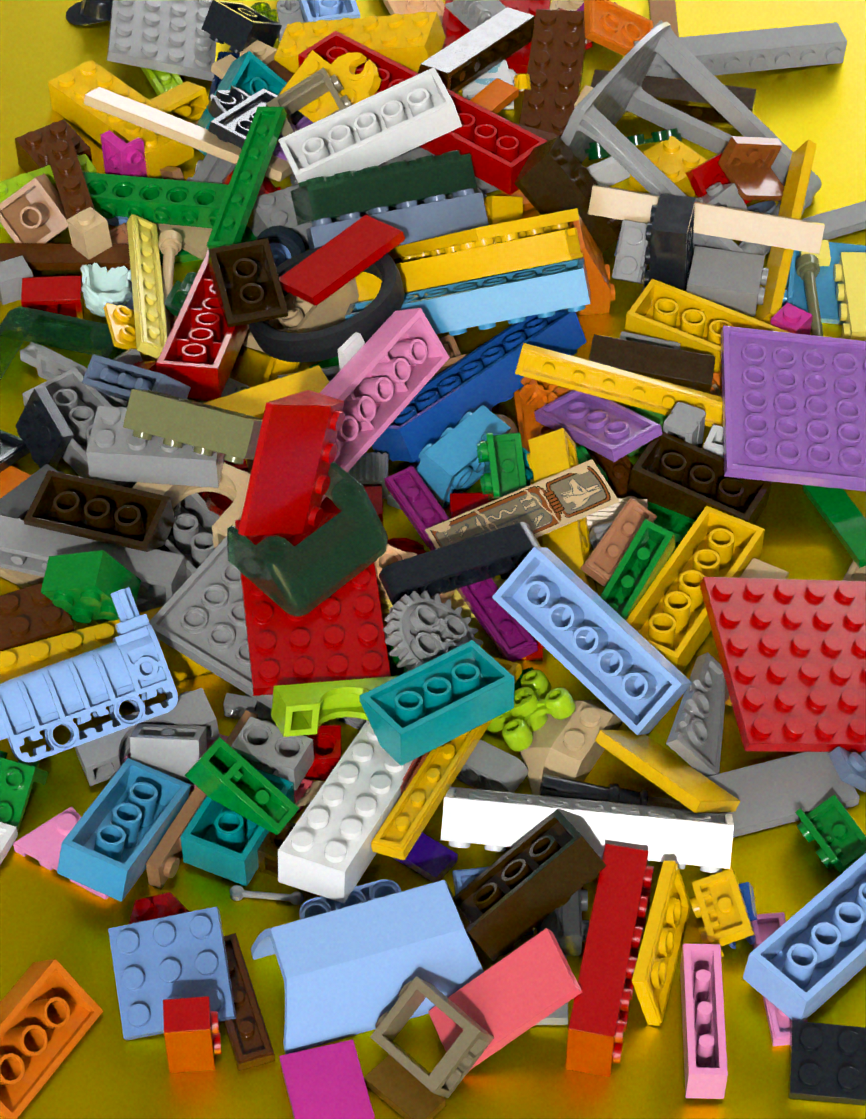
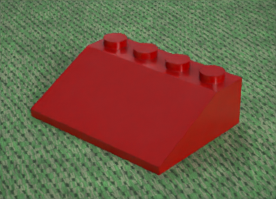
[238,390,345,536]

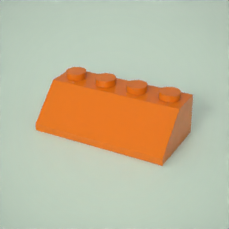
[0,959,103,1119]

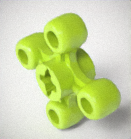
[487,669,576,752]

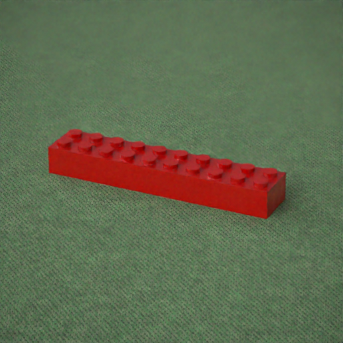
[298,31,547,195]

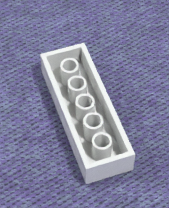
[278,67,462,199]
[278,720,429,903]

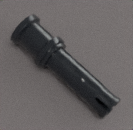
[539,773,648,806]

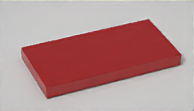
[279,215,405,306]

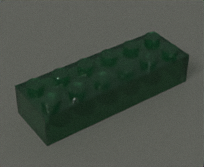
[290,150,477,225]

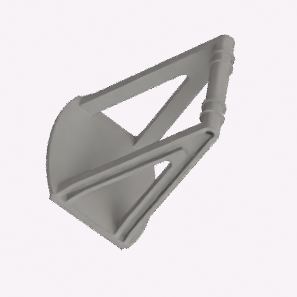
[561,20,822,256]

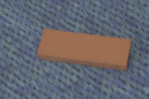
[580,497,657,587]

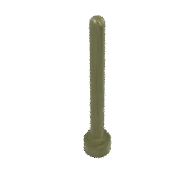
[795,254,823,336]

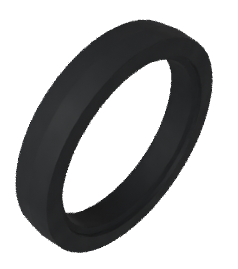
[249,246,404,362]

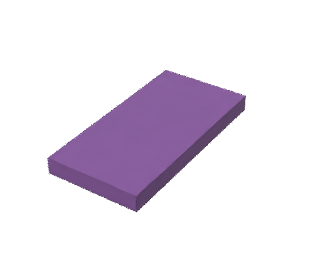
[534,390,662,462]

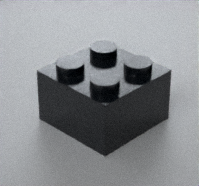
[201,0,282,55]

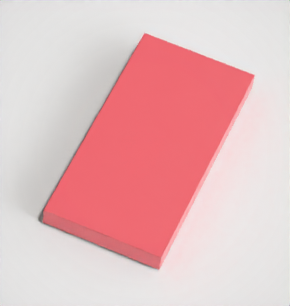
[428,928,582,1071]

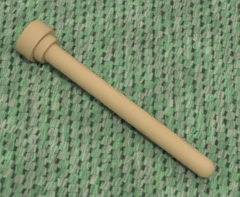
[158,230,182,336]

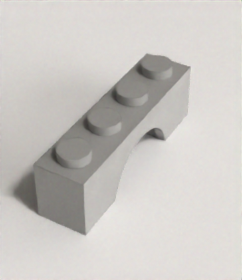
[72,688,220,786]

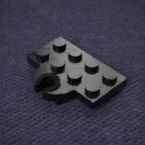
[208,85,304,150]

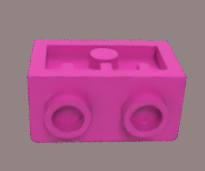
[101,130,147,177]

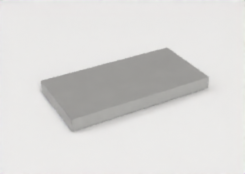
[707,752,860,838]

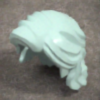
[80,262,133,317]

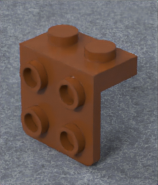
[718,136,784,201]

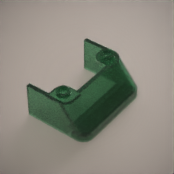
[0,306,127,380]
[227,461,388,616]

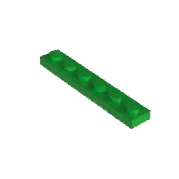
[206,106,287,249]

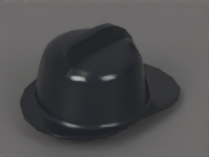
[66,0,112,26]

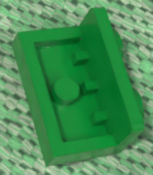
[795,794,866,874]

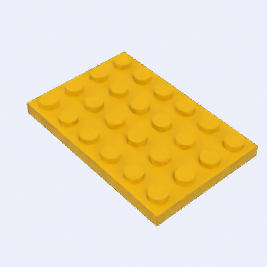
[388,208,580,263]

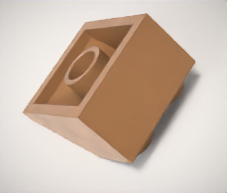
[0,173,68,243]

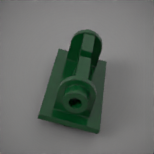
[164,272,197,317]

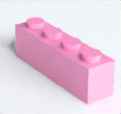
[680,943,728,1099]

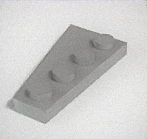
[666,653,725,777]

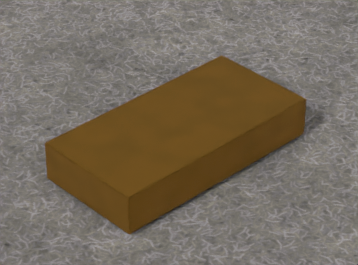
[364,1054,446,1119]

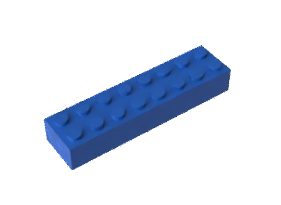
[372,309,587,463]

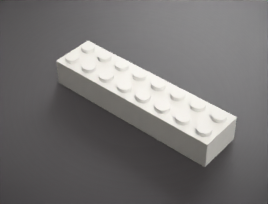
[441,787,734,873]

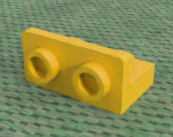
[690,868,755,957]

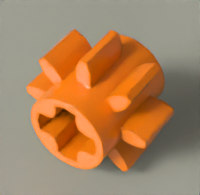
[519,377,558,409]

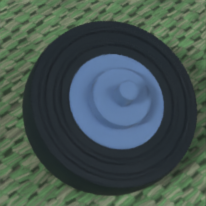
[256,226,306,267]

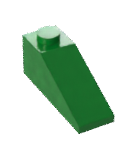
[185,737,300,835]

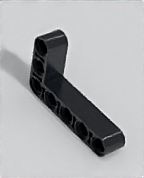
[379,522,541,605]

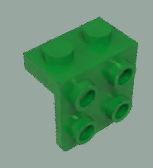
[477,433,527,501]
[0,751,49,832]

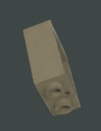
[266,67,353,137]
[370,976,494,1099]

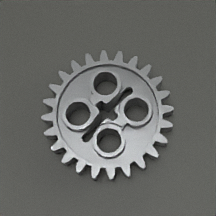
[383,591,483,672]

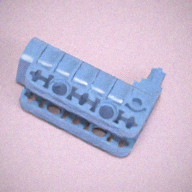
[0,587,178,763]

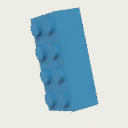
[57,758,191,902]

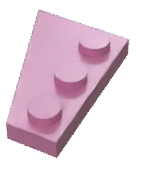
[13,806,109,899]

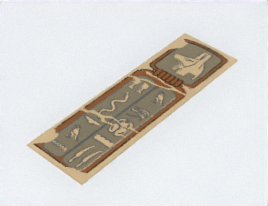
[425,459,620,549]

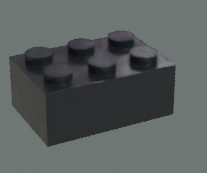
[644,194,696,291]

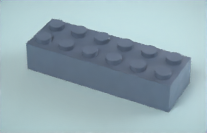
[306,188,489,250]

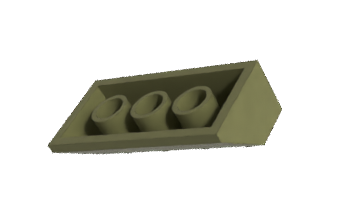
[123,389,263,464]

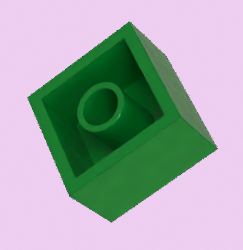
[41,550,141,623]

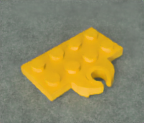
[279,50,381,123]

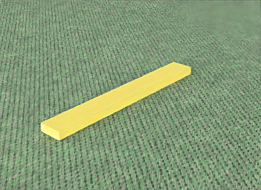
[127,214,168,359]

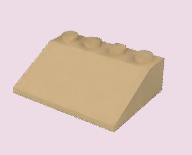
[242,278,359,353]

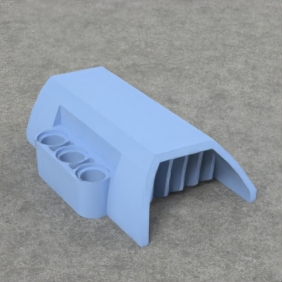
[251,879,484,1054]

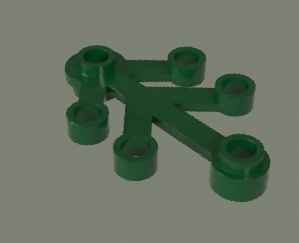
[584,128,682,160]

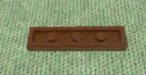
[223,933,275,1071]

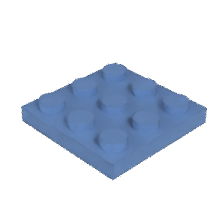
[108,906,237,1041]

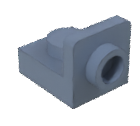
[828,746,866,792]

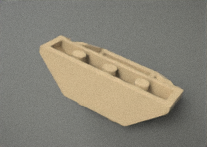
[519,700,623,796]

